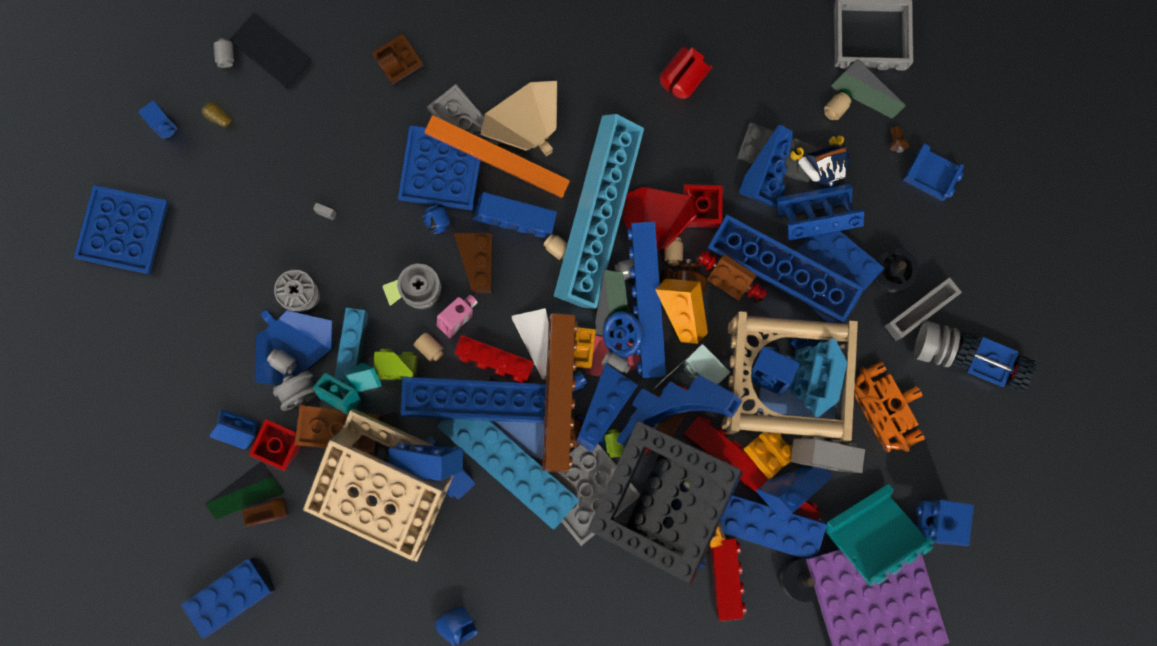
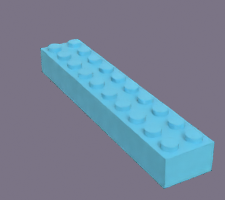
[554,114,644,308]

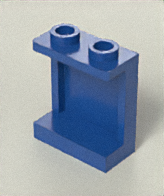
[903,144,964,201]

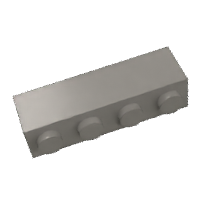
[884,277,962,341]

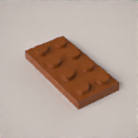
[294,405,379,453]

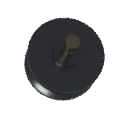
[779,556,818,602]

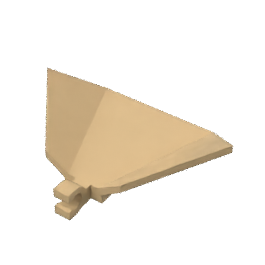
[481,81,557,157]

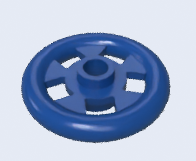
[603,311,643,357]

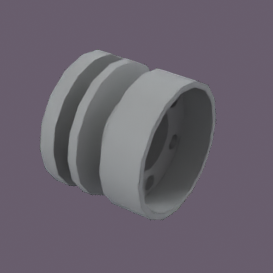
[274,270,321,314]
[914,320,960,367]

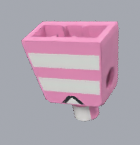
[436,295,478,339]

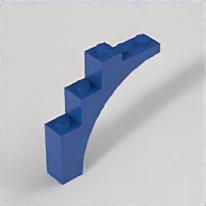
[617,374,743,447]

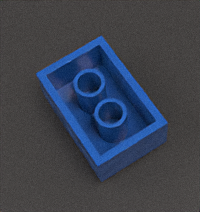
[747,346,800,396]

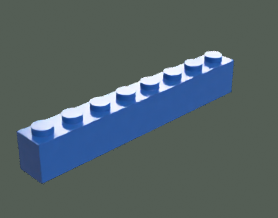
[628,222,666,378]

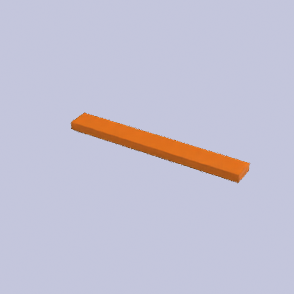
[424,115,570,198]

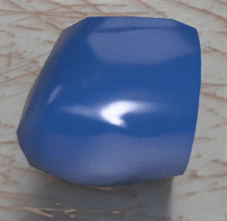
[435,606,478,646]

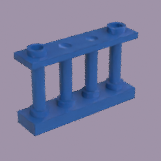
[776,184,864,240]

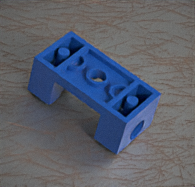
[915,500,974,546]

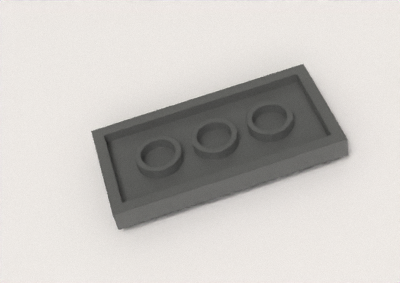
[737,123,821,183]

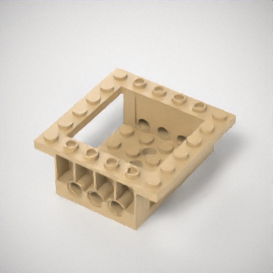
[303,408,454,562]

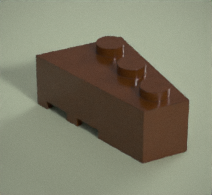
[454,233,493,294]

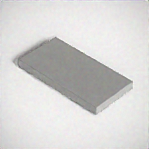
[427,84,502,146]

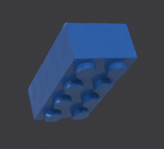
[181,558,275,639]

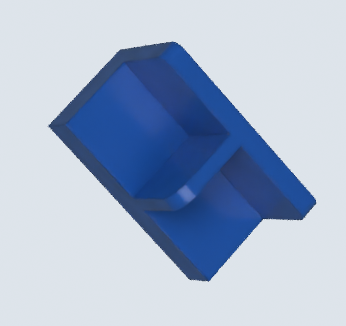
[210,409,258,449]

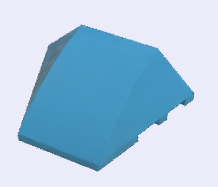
[788,338,847,417]

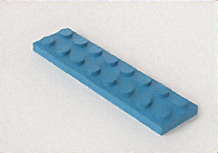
[437,419,580,530]

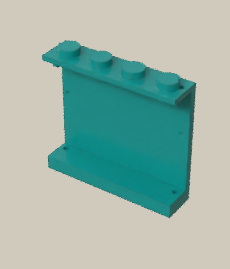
[825,484,934,587]

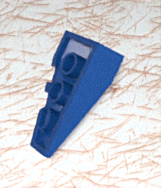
[739,125,793,208]
[756,466,833,521]

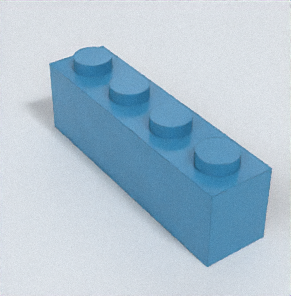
[334,308,368,382]

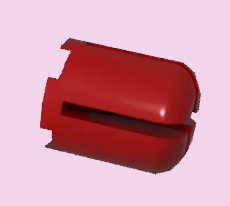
[659,44,713,99]

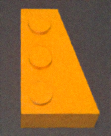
[655,279,708,344]

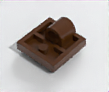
[372,34,424,85]

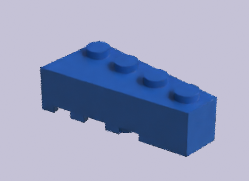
[472,192,557,238]
[576,364,638,452]

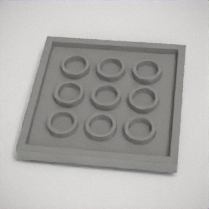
[548,444,640,546]

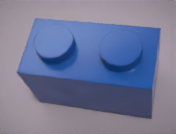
[138,100,178,139]

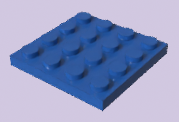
[398,126,485,211]
[73,185,169,275]
[796,231,884,323]

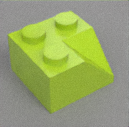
[374,349,418,380]

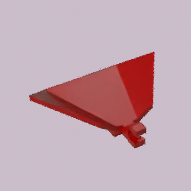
[621,187,697,252]

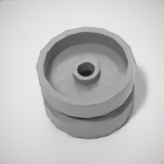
[397,264,442,309]

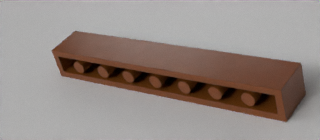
[542,313,578,473]

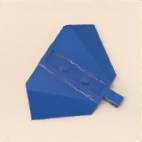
[255,310,333,385]

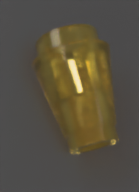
[202,101,231,128]

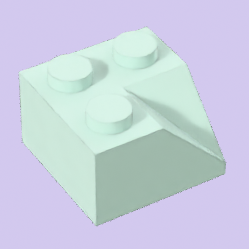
[683,344,730,385]

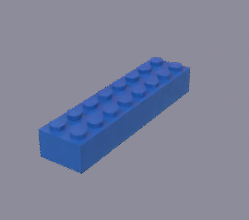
[708,215,864,324]

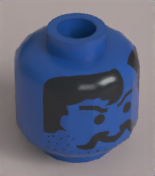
[423,205,450,234]

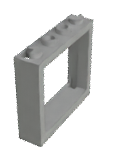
[834,0,913,70]

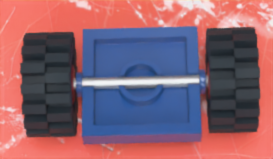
[952,332,1037,393]

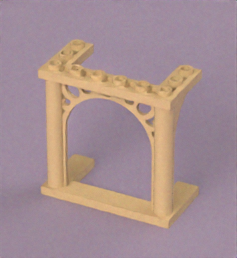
[721,312,858,443]

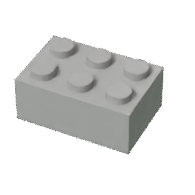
[791,436,865,473]

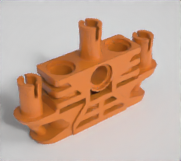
[854,360,925,452]

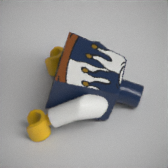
[790,135,850,188]

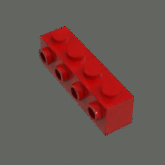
[454,335,534,383]

